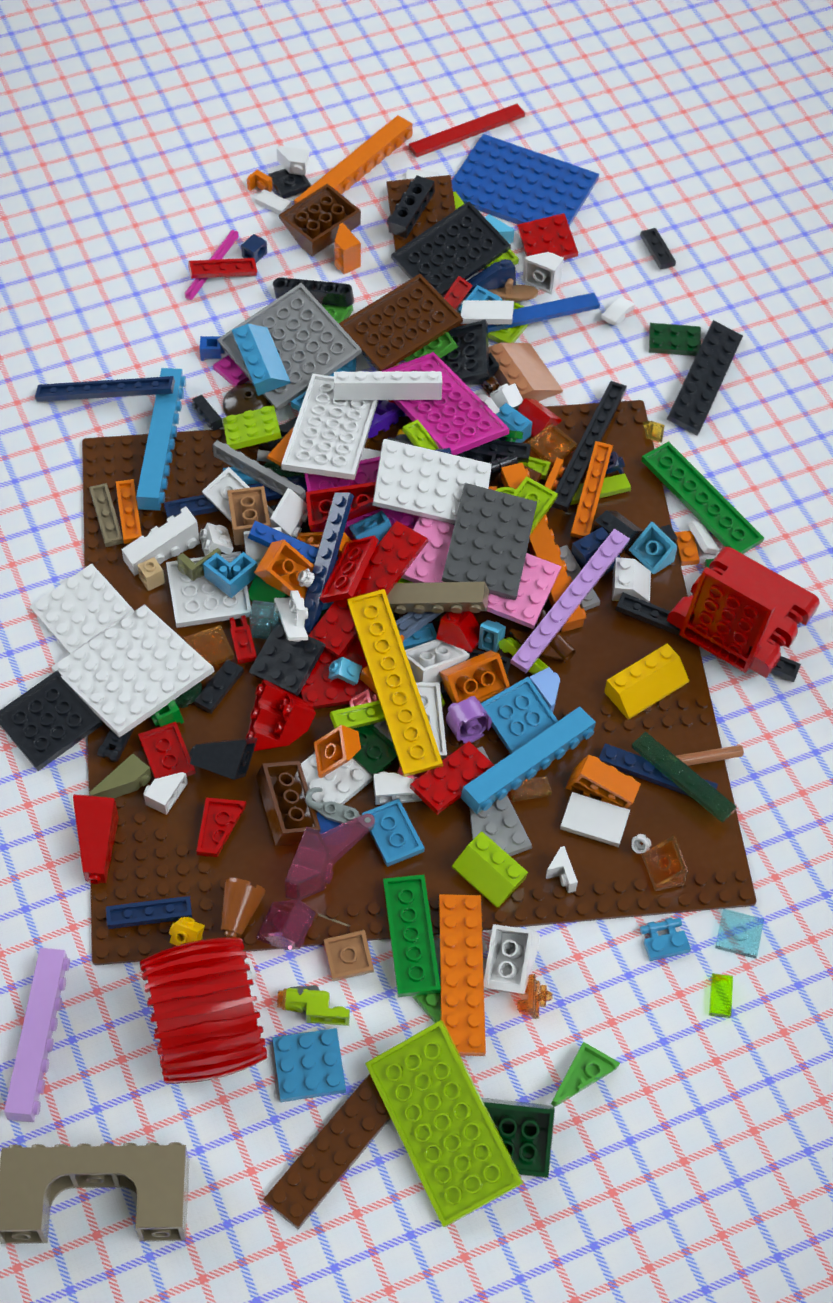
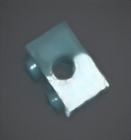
[249,600,280,639]

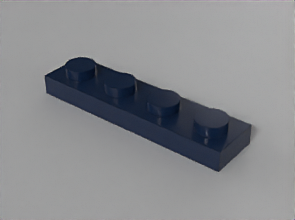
[106,896,192,929]

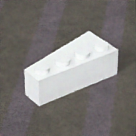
[122,506,200,576]

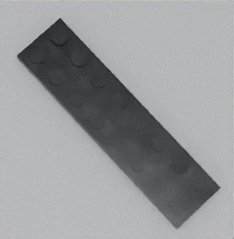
[667,320,743,435]

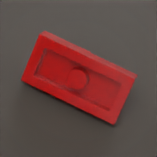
[444,276,473,310]

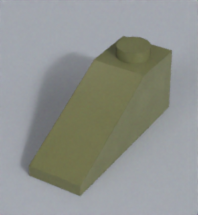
[89,754,152,798]

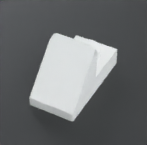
[546,846,578,893]

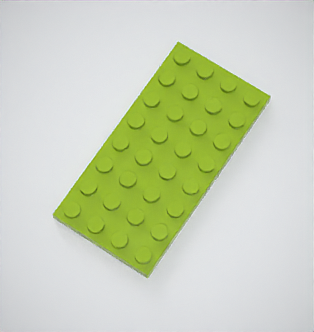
[365,1020,524,1227]

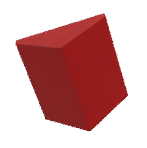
[517,398,562,441]

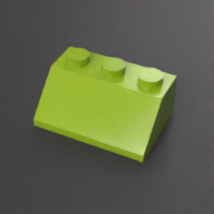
[452,831,528,908]

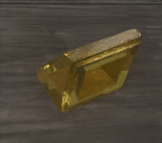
[644,421,665,443]

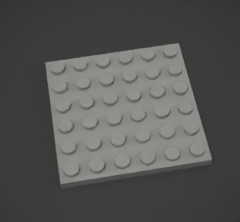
[217,283,362,411]

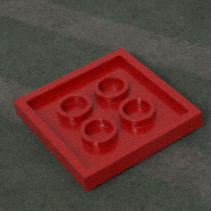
[517,213,578,260]

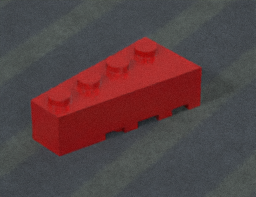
[306,482,382,532]

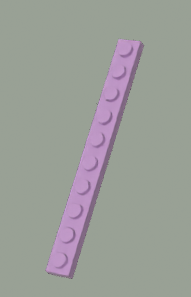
[510,529,630,673]

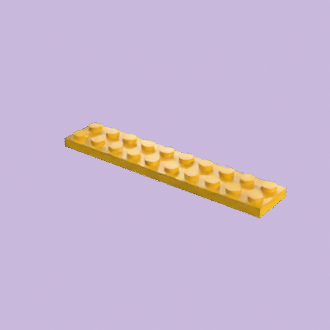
[347,589,443,777]

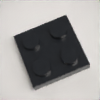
[268,169,311,199]

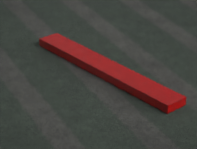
[409,103,525,158]

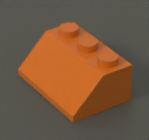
[439,650,510,703]

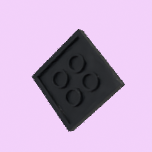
[249,622,326,696]

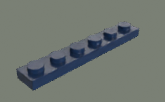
[599,743,718,804]

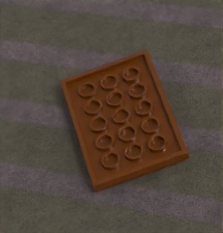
[386,175,456,251]
[339,274,463,371]

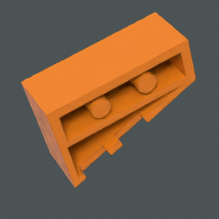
[565,755,641,809]

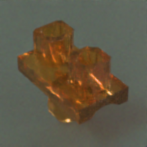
[517,974,553,1019]

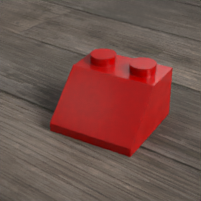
[436,611,480,652]

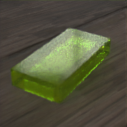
[709,973,733,1018]

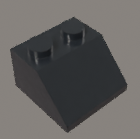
[593,510,643,554]

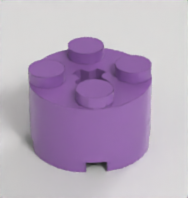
[446,696,492,743]

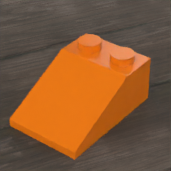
[254,540,314,599]

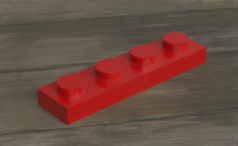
[188,258,258,278]

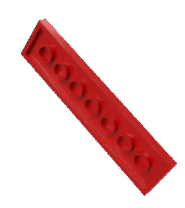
[308,520,428,658]

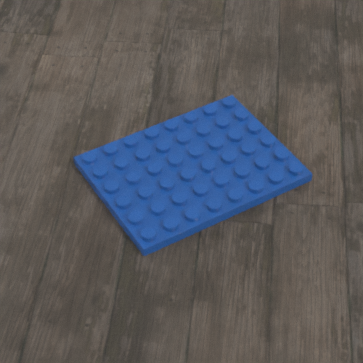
[452,134,599,227]

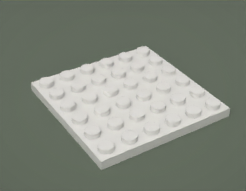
[51,604,214,738]

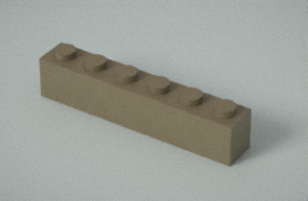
[387,582,489,614]

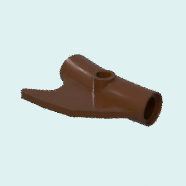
[510,610,576,663]

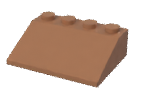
[489,342,563,408]

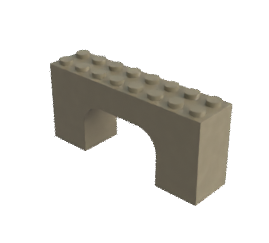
[0,1142,189,1244]

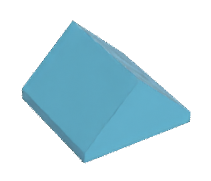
[629,522,678,574]

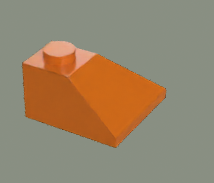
[314,725,361,778]

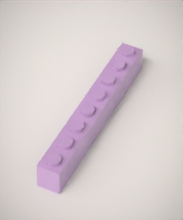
[4,948,70,1122]

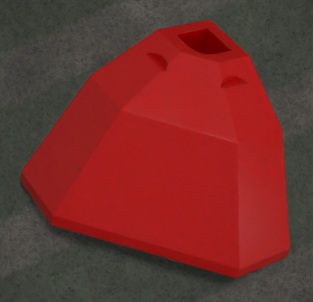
[246,679,316,751]

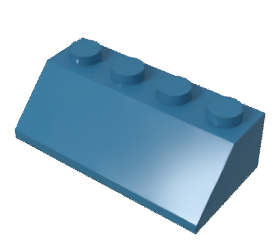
[232,324,291,396]

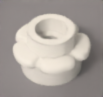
[298,569,314,587]
[631,834,651,854]

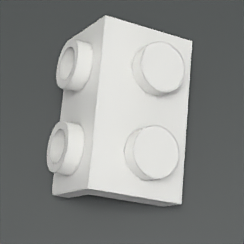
[199,523,233,556]

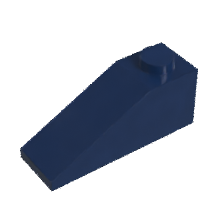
[467,259,516,293]

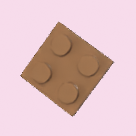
[324,930,374,981]

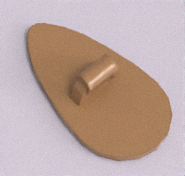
[488,278,538,301]

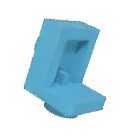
[328,657,362,685]

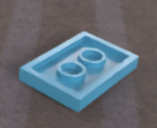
[362,799,425,867]

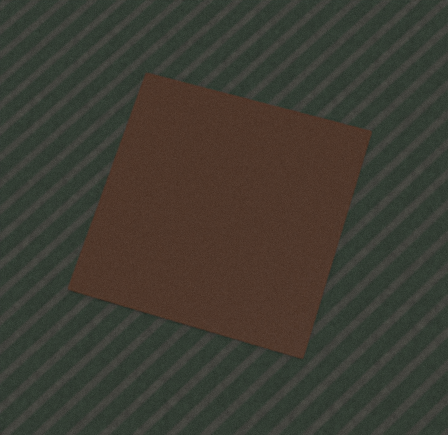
[82,400,757,965]

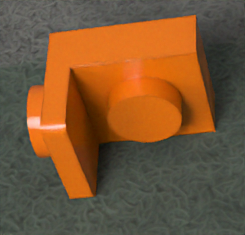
[247,170,273,192]

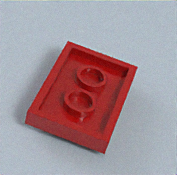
[138,722,196,779]

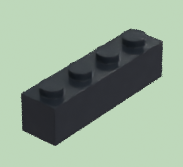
[192,395,223,431]

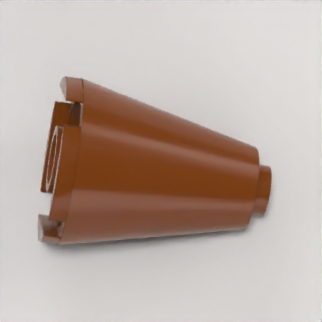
[221,878,266,938]

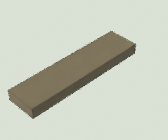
[89,483,124,547]

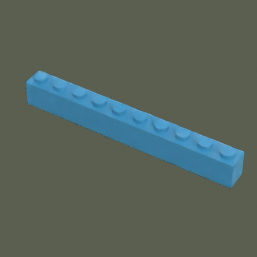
[136,368,186,510]

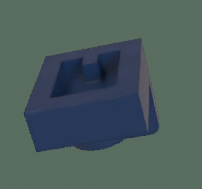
[605,451,625,475]

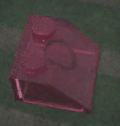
[256,899,316,950]

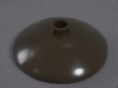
[223,383,272,416]

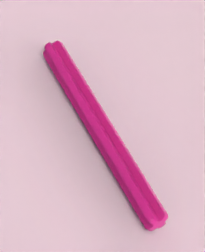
[184,230,239,300]

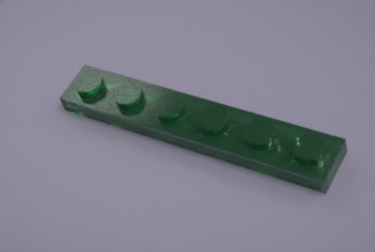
[632,731,737,823]

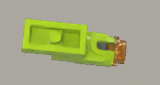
[277,985,350,1026]

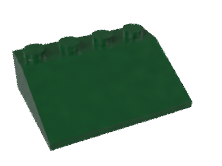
[482,1098,555,1178]

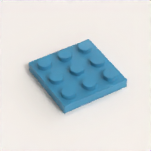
[481,677,558,754]
[272,1028,346,1102]

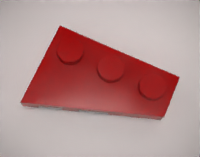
[196,797,247,857]

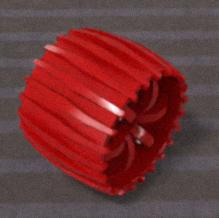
[140,938,267,1084]

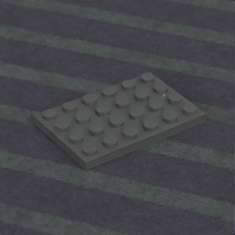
[441,483,537,600]

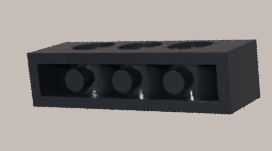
[387,175,435,239]

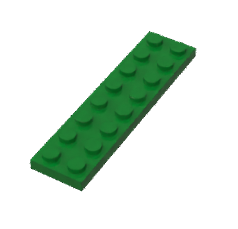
[641,441,764,554]

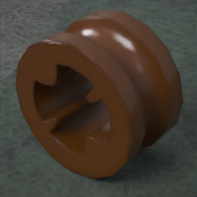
[483,377,500,394]

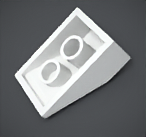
[405,639,470,683]
[484,924,540,994]

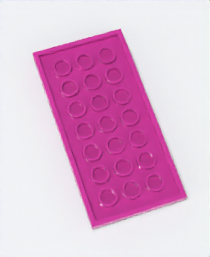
[382,352,509,455]

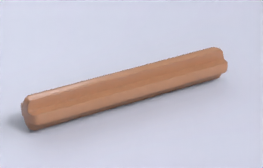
[667,745,744,768]

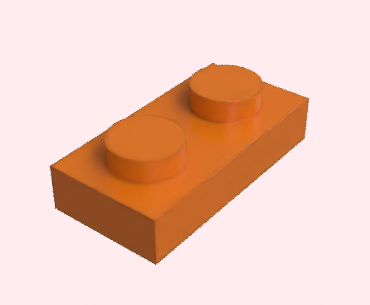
[675,531,700,566]

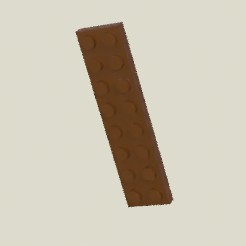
[263,1074,391,1230]

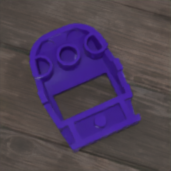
[367,400,405,439]

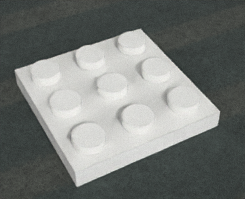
[301,753,373,805]

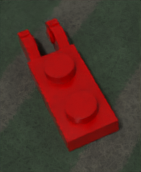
[229,615,257,664]

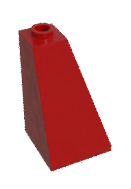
[73,794,119,884]

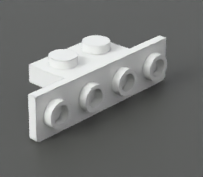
[274,590,308,642]

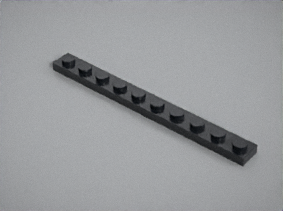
[551,381,627,512]
[615,592,801,682]

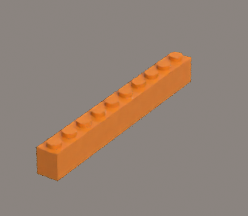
[294,115,413,205]
[500,462,586,632]

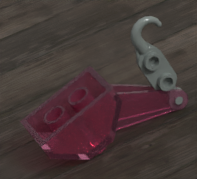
[285,787,375,902]

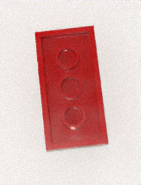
[319,535,379,603]
[410,741,494,815]

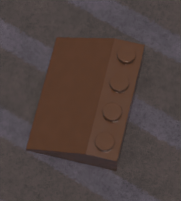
[279,183,361,256]

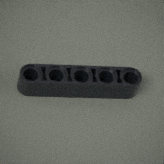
[273,277,354,307]

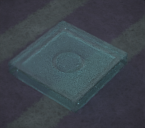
[715,909,764,959]

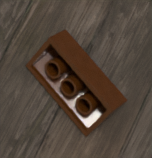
[256,761,321,846]

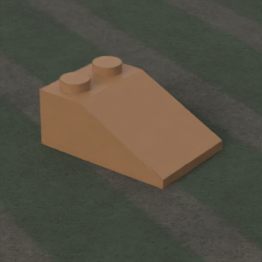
[227,486,271,545]

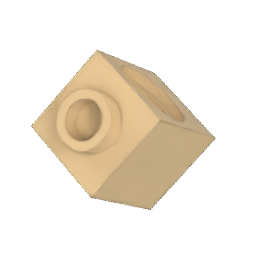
[138,557,165,591]

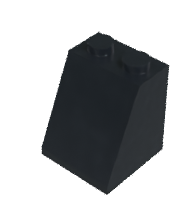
[189,737,258,780]

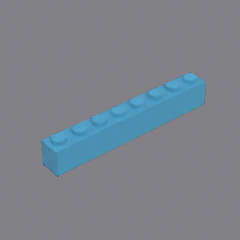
[461,707,596,814]

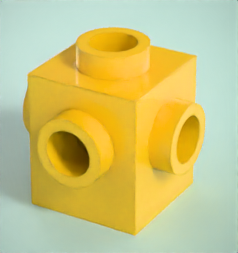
[169,917,205,946]

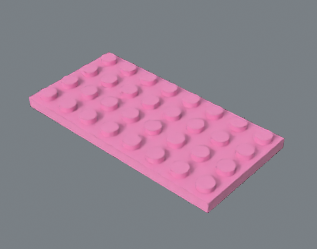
[401,516,561,629]

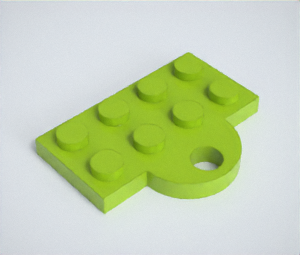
[495,476,558,535]

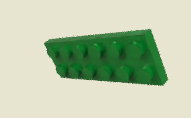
[383,875,441,997]

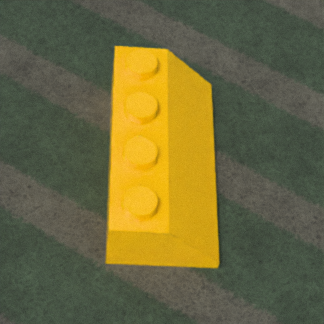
[604,643,689,720]

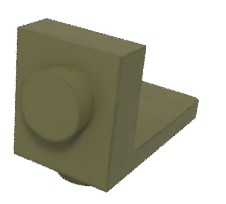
[177,548,221,581]

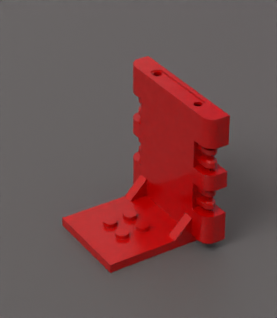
[667,547,820,678]

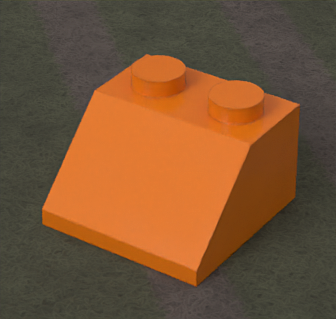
[334,223,361,274]

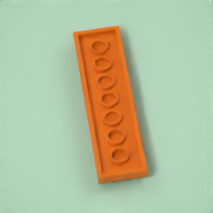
[439,894,486,1056]

